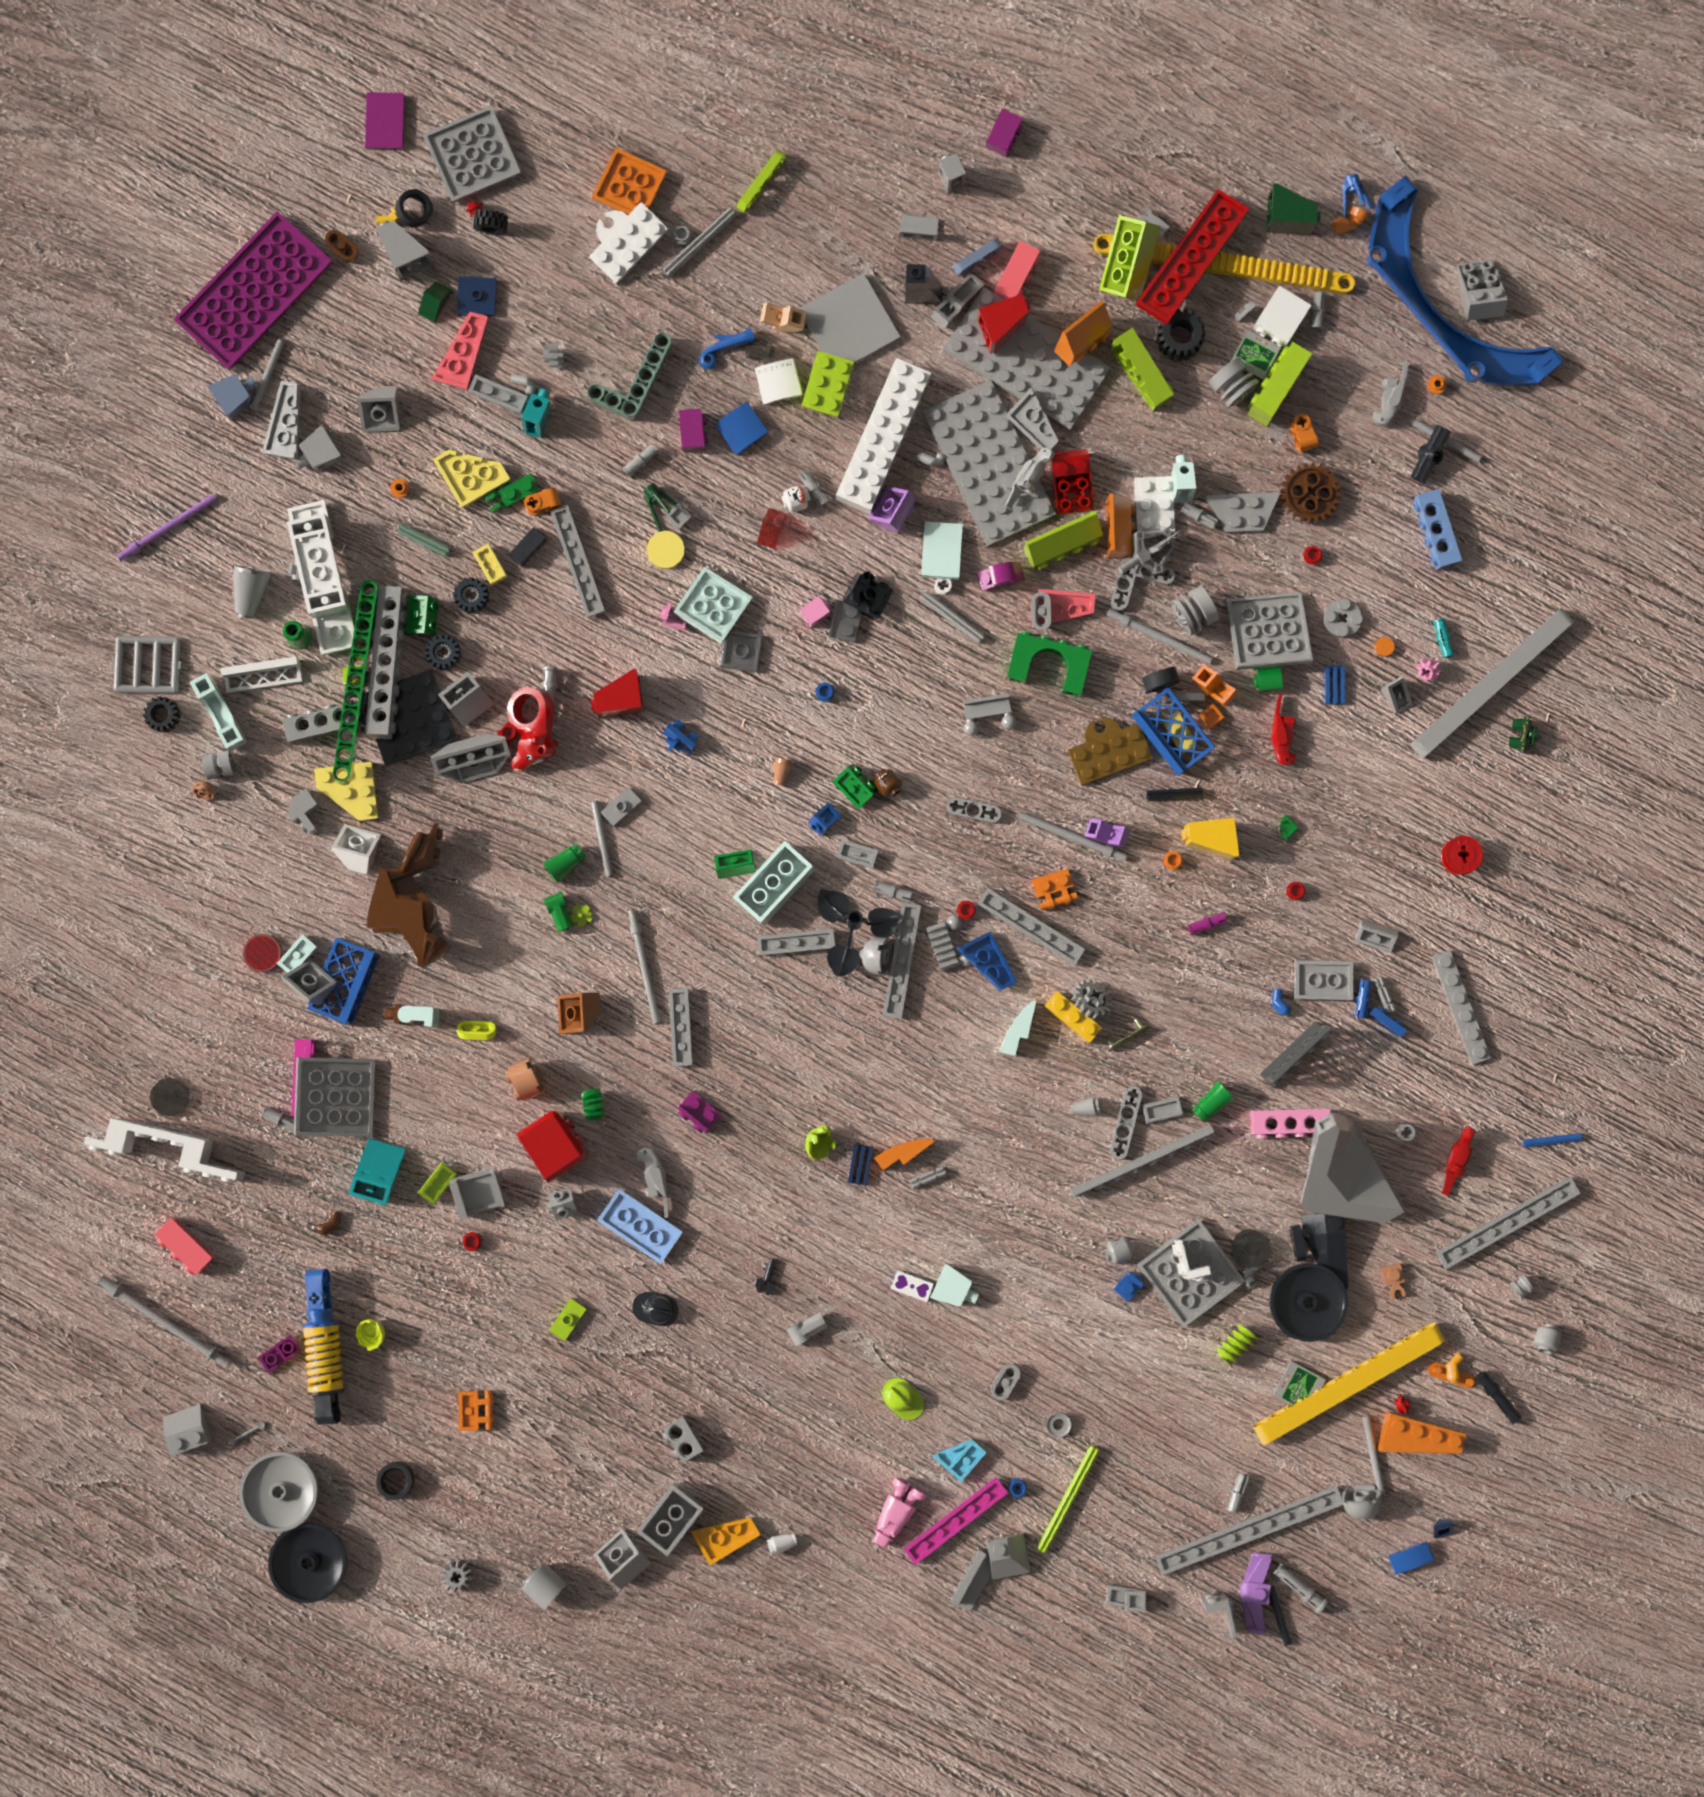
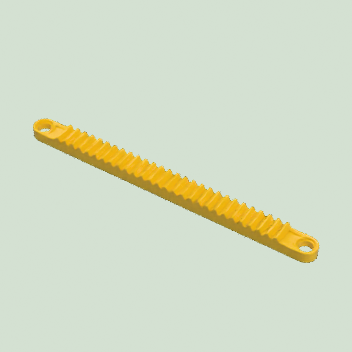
[1094,234,1355,295]

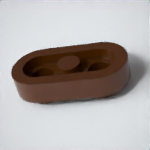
[325,230,359,263]

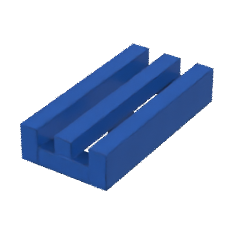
[1324,665,1345,704]

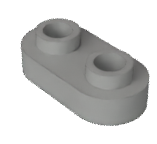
[1031,592,1051,630]
[990,1363,1020,1401]

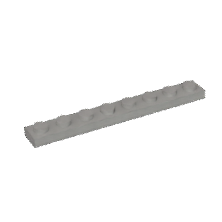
[1069,1125,1214,1198]
[1436,1177,1581,1269]

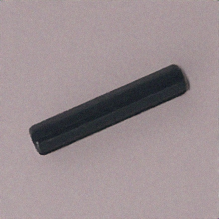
[1146,788,1203,801]

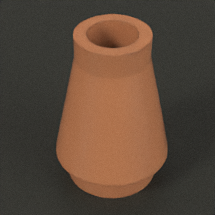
[773,757,793,786]

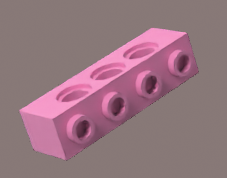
[1250,1109,1330,1138]

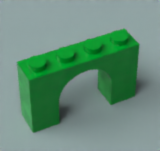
[1006,631,1092,698]

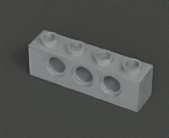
[282,700,365,744]

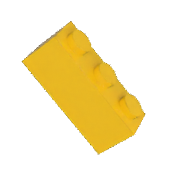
[1044,991,1102,1043]

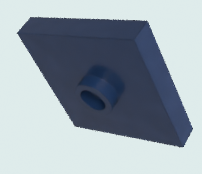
[457,276,497,317]

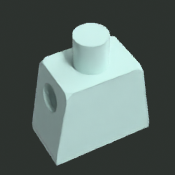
[1172,455,1196,503]
[930,1263,979,1307]

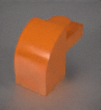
[1192,664,1238,707]

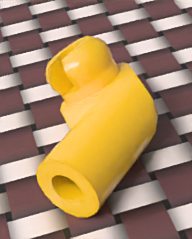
[377,206,399,225]

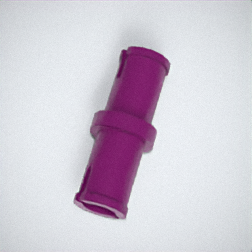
[1187,912,1228,936]

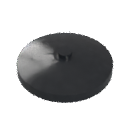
[1269,1263,1348,1342]
[268,1523,348,1603]

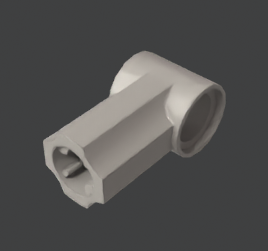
[786,1312,828,1346]

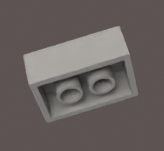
[637,1482,704,1556]

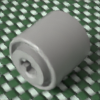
[521,1563,567,1610]

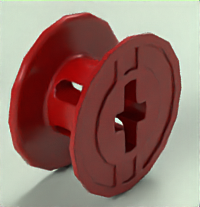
[1441,835,1483,875]

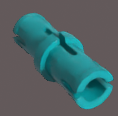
[1433,618,1454,658]

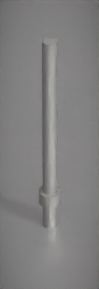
[1107,609,1212,664]
[1018,812,1127,862]
[628,910,660,1024]

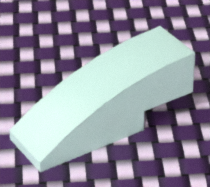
[999,1000,1036,1056]

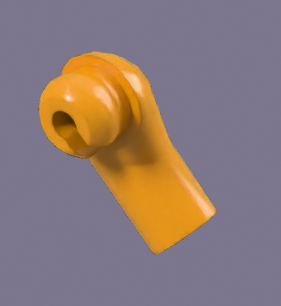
[1445,1353,1464,1383]

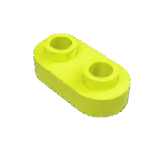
[457,1021,496,1040]

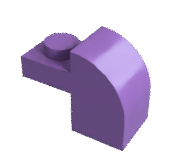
[1084,818,1131,848]

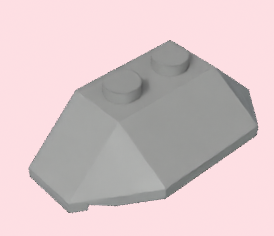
[431,734,511,783]

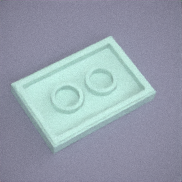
[921,521,963,580]

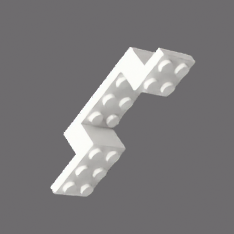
[287,500,359,656]
[84,1118,245,1183]

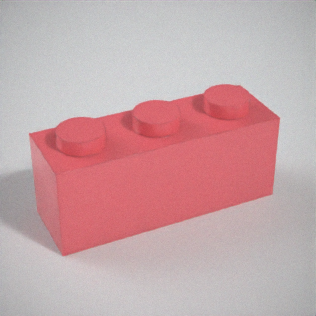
[994,241,1041,300]
[154,1217,216,1275]

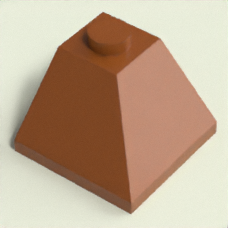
[557,992,601,1034]

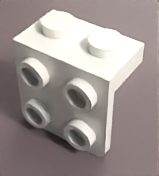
[1172,1239,1211,1281]

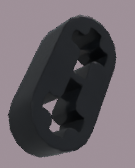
[1289,1224,1306,1262]

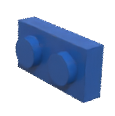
[1368,1007,1407,1037]

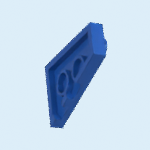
[957,931,1018,992]

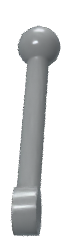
[228,1421,266,1446]

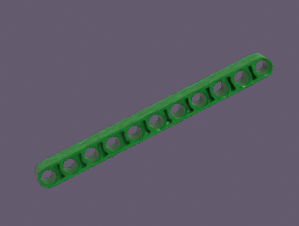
[333,580,378,786]

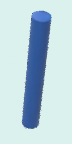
[1522,1133,1582,1147]

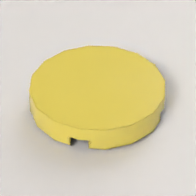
[647,531,685,569]

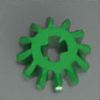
[582,1088,605,1121]

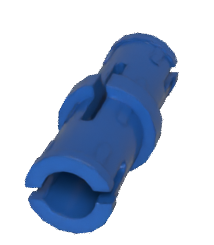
[1354,979,1373,1019]

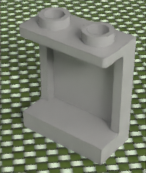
[449,1167,508,1220]

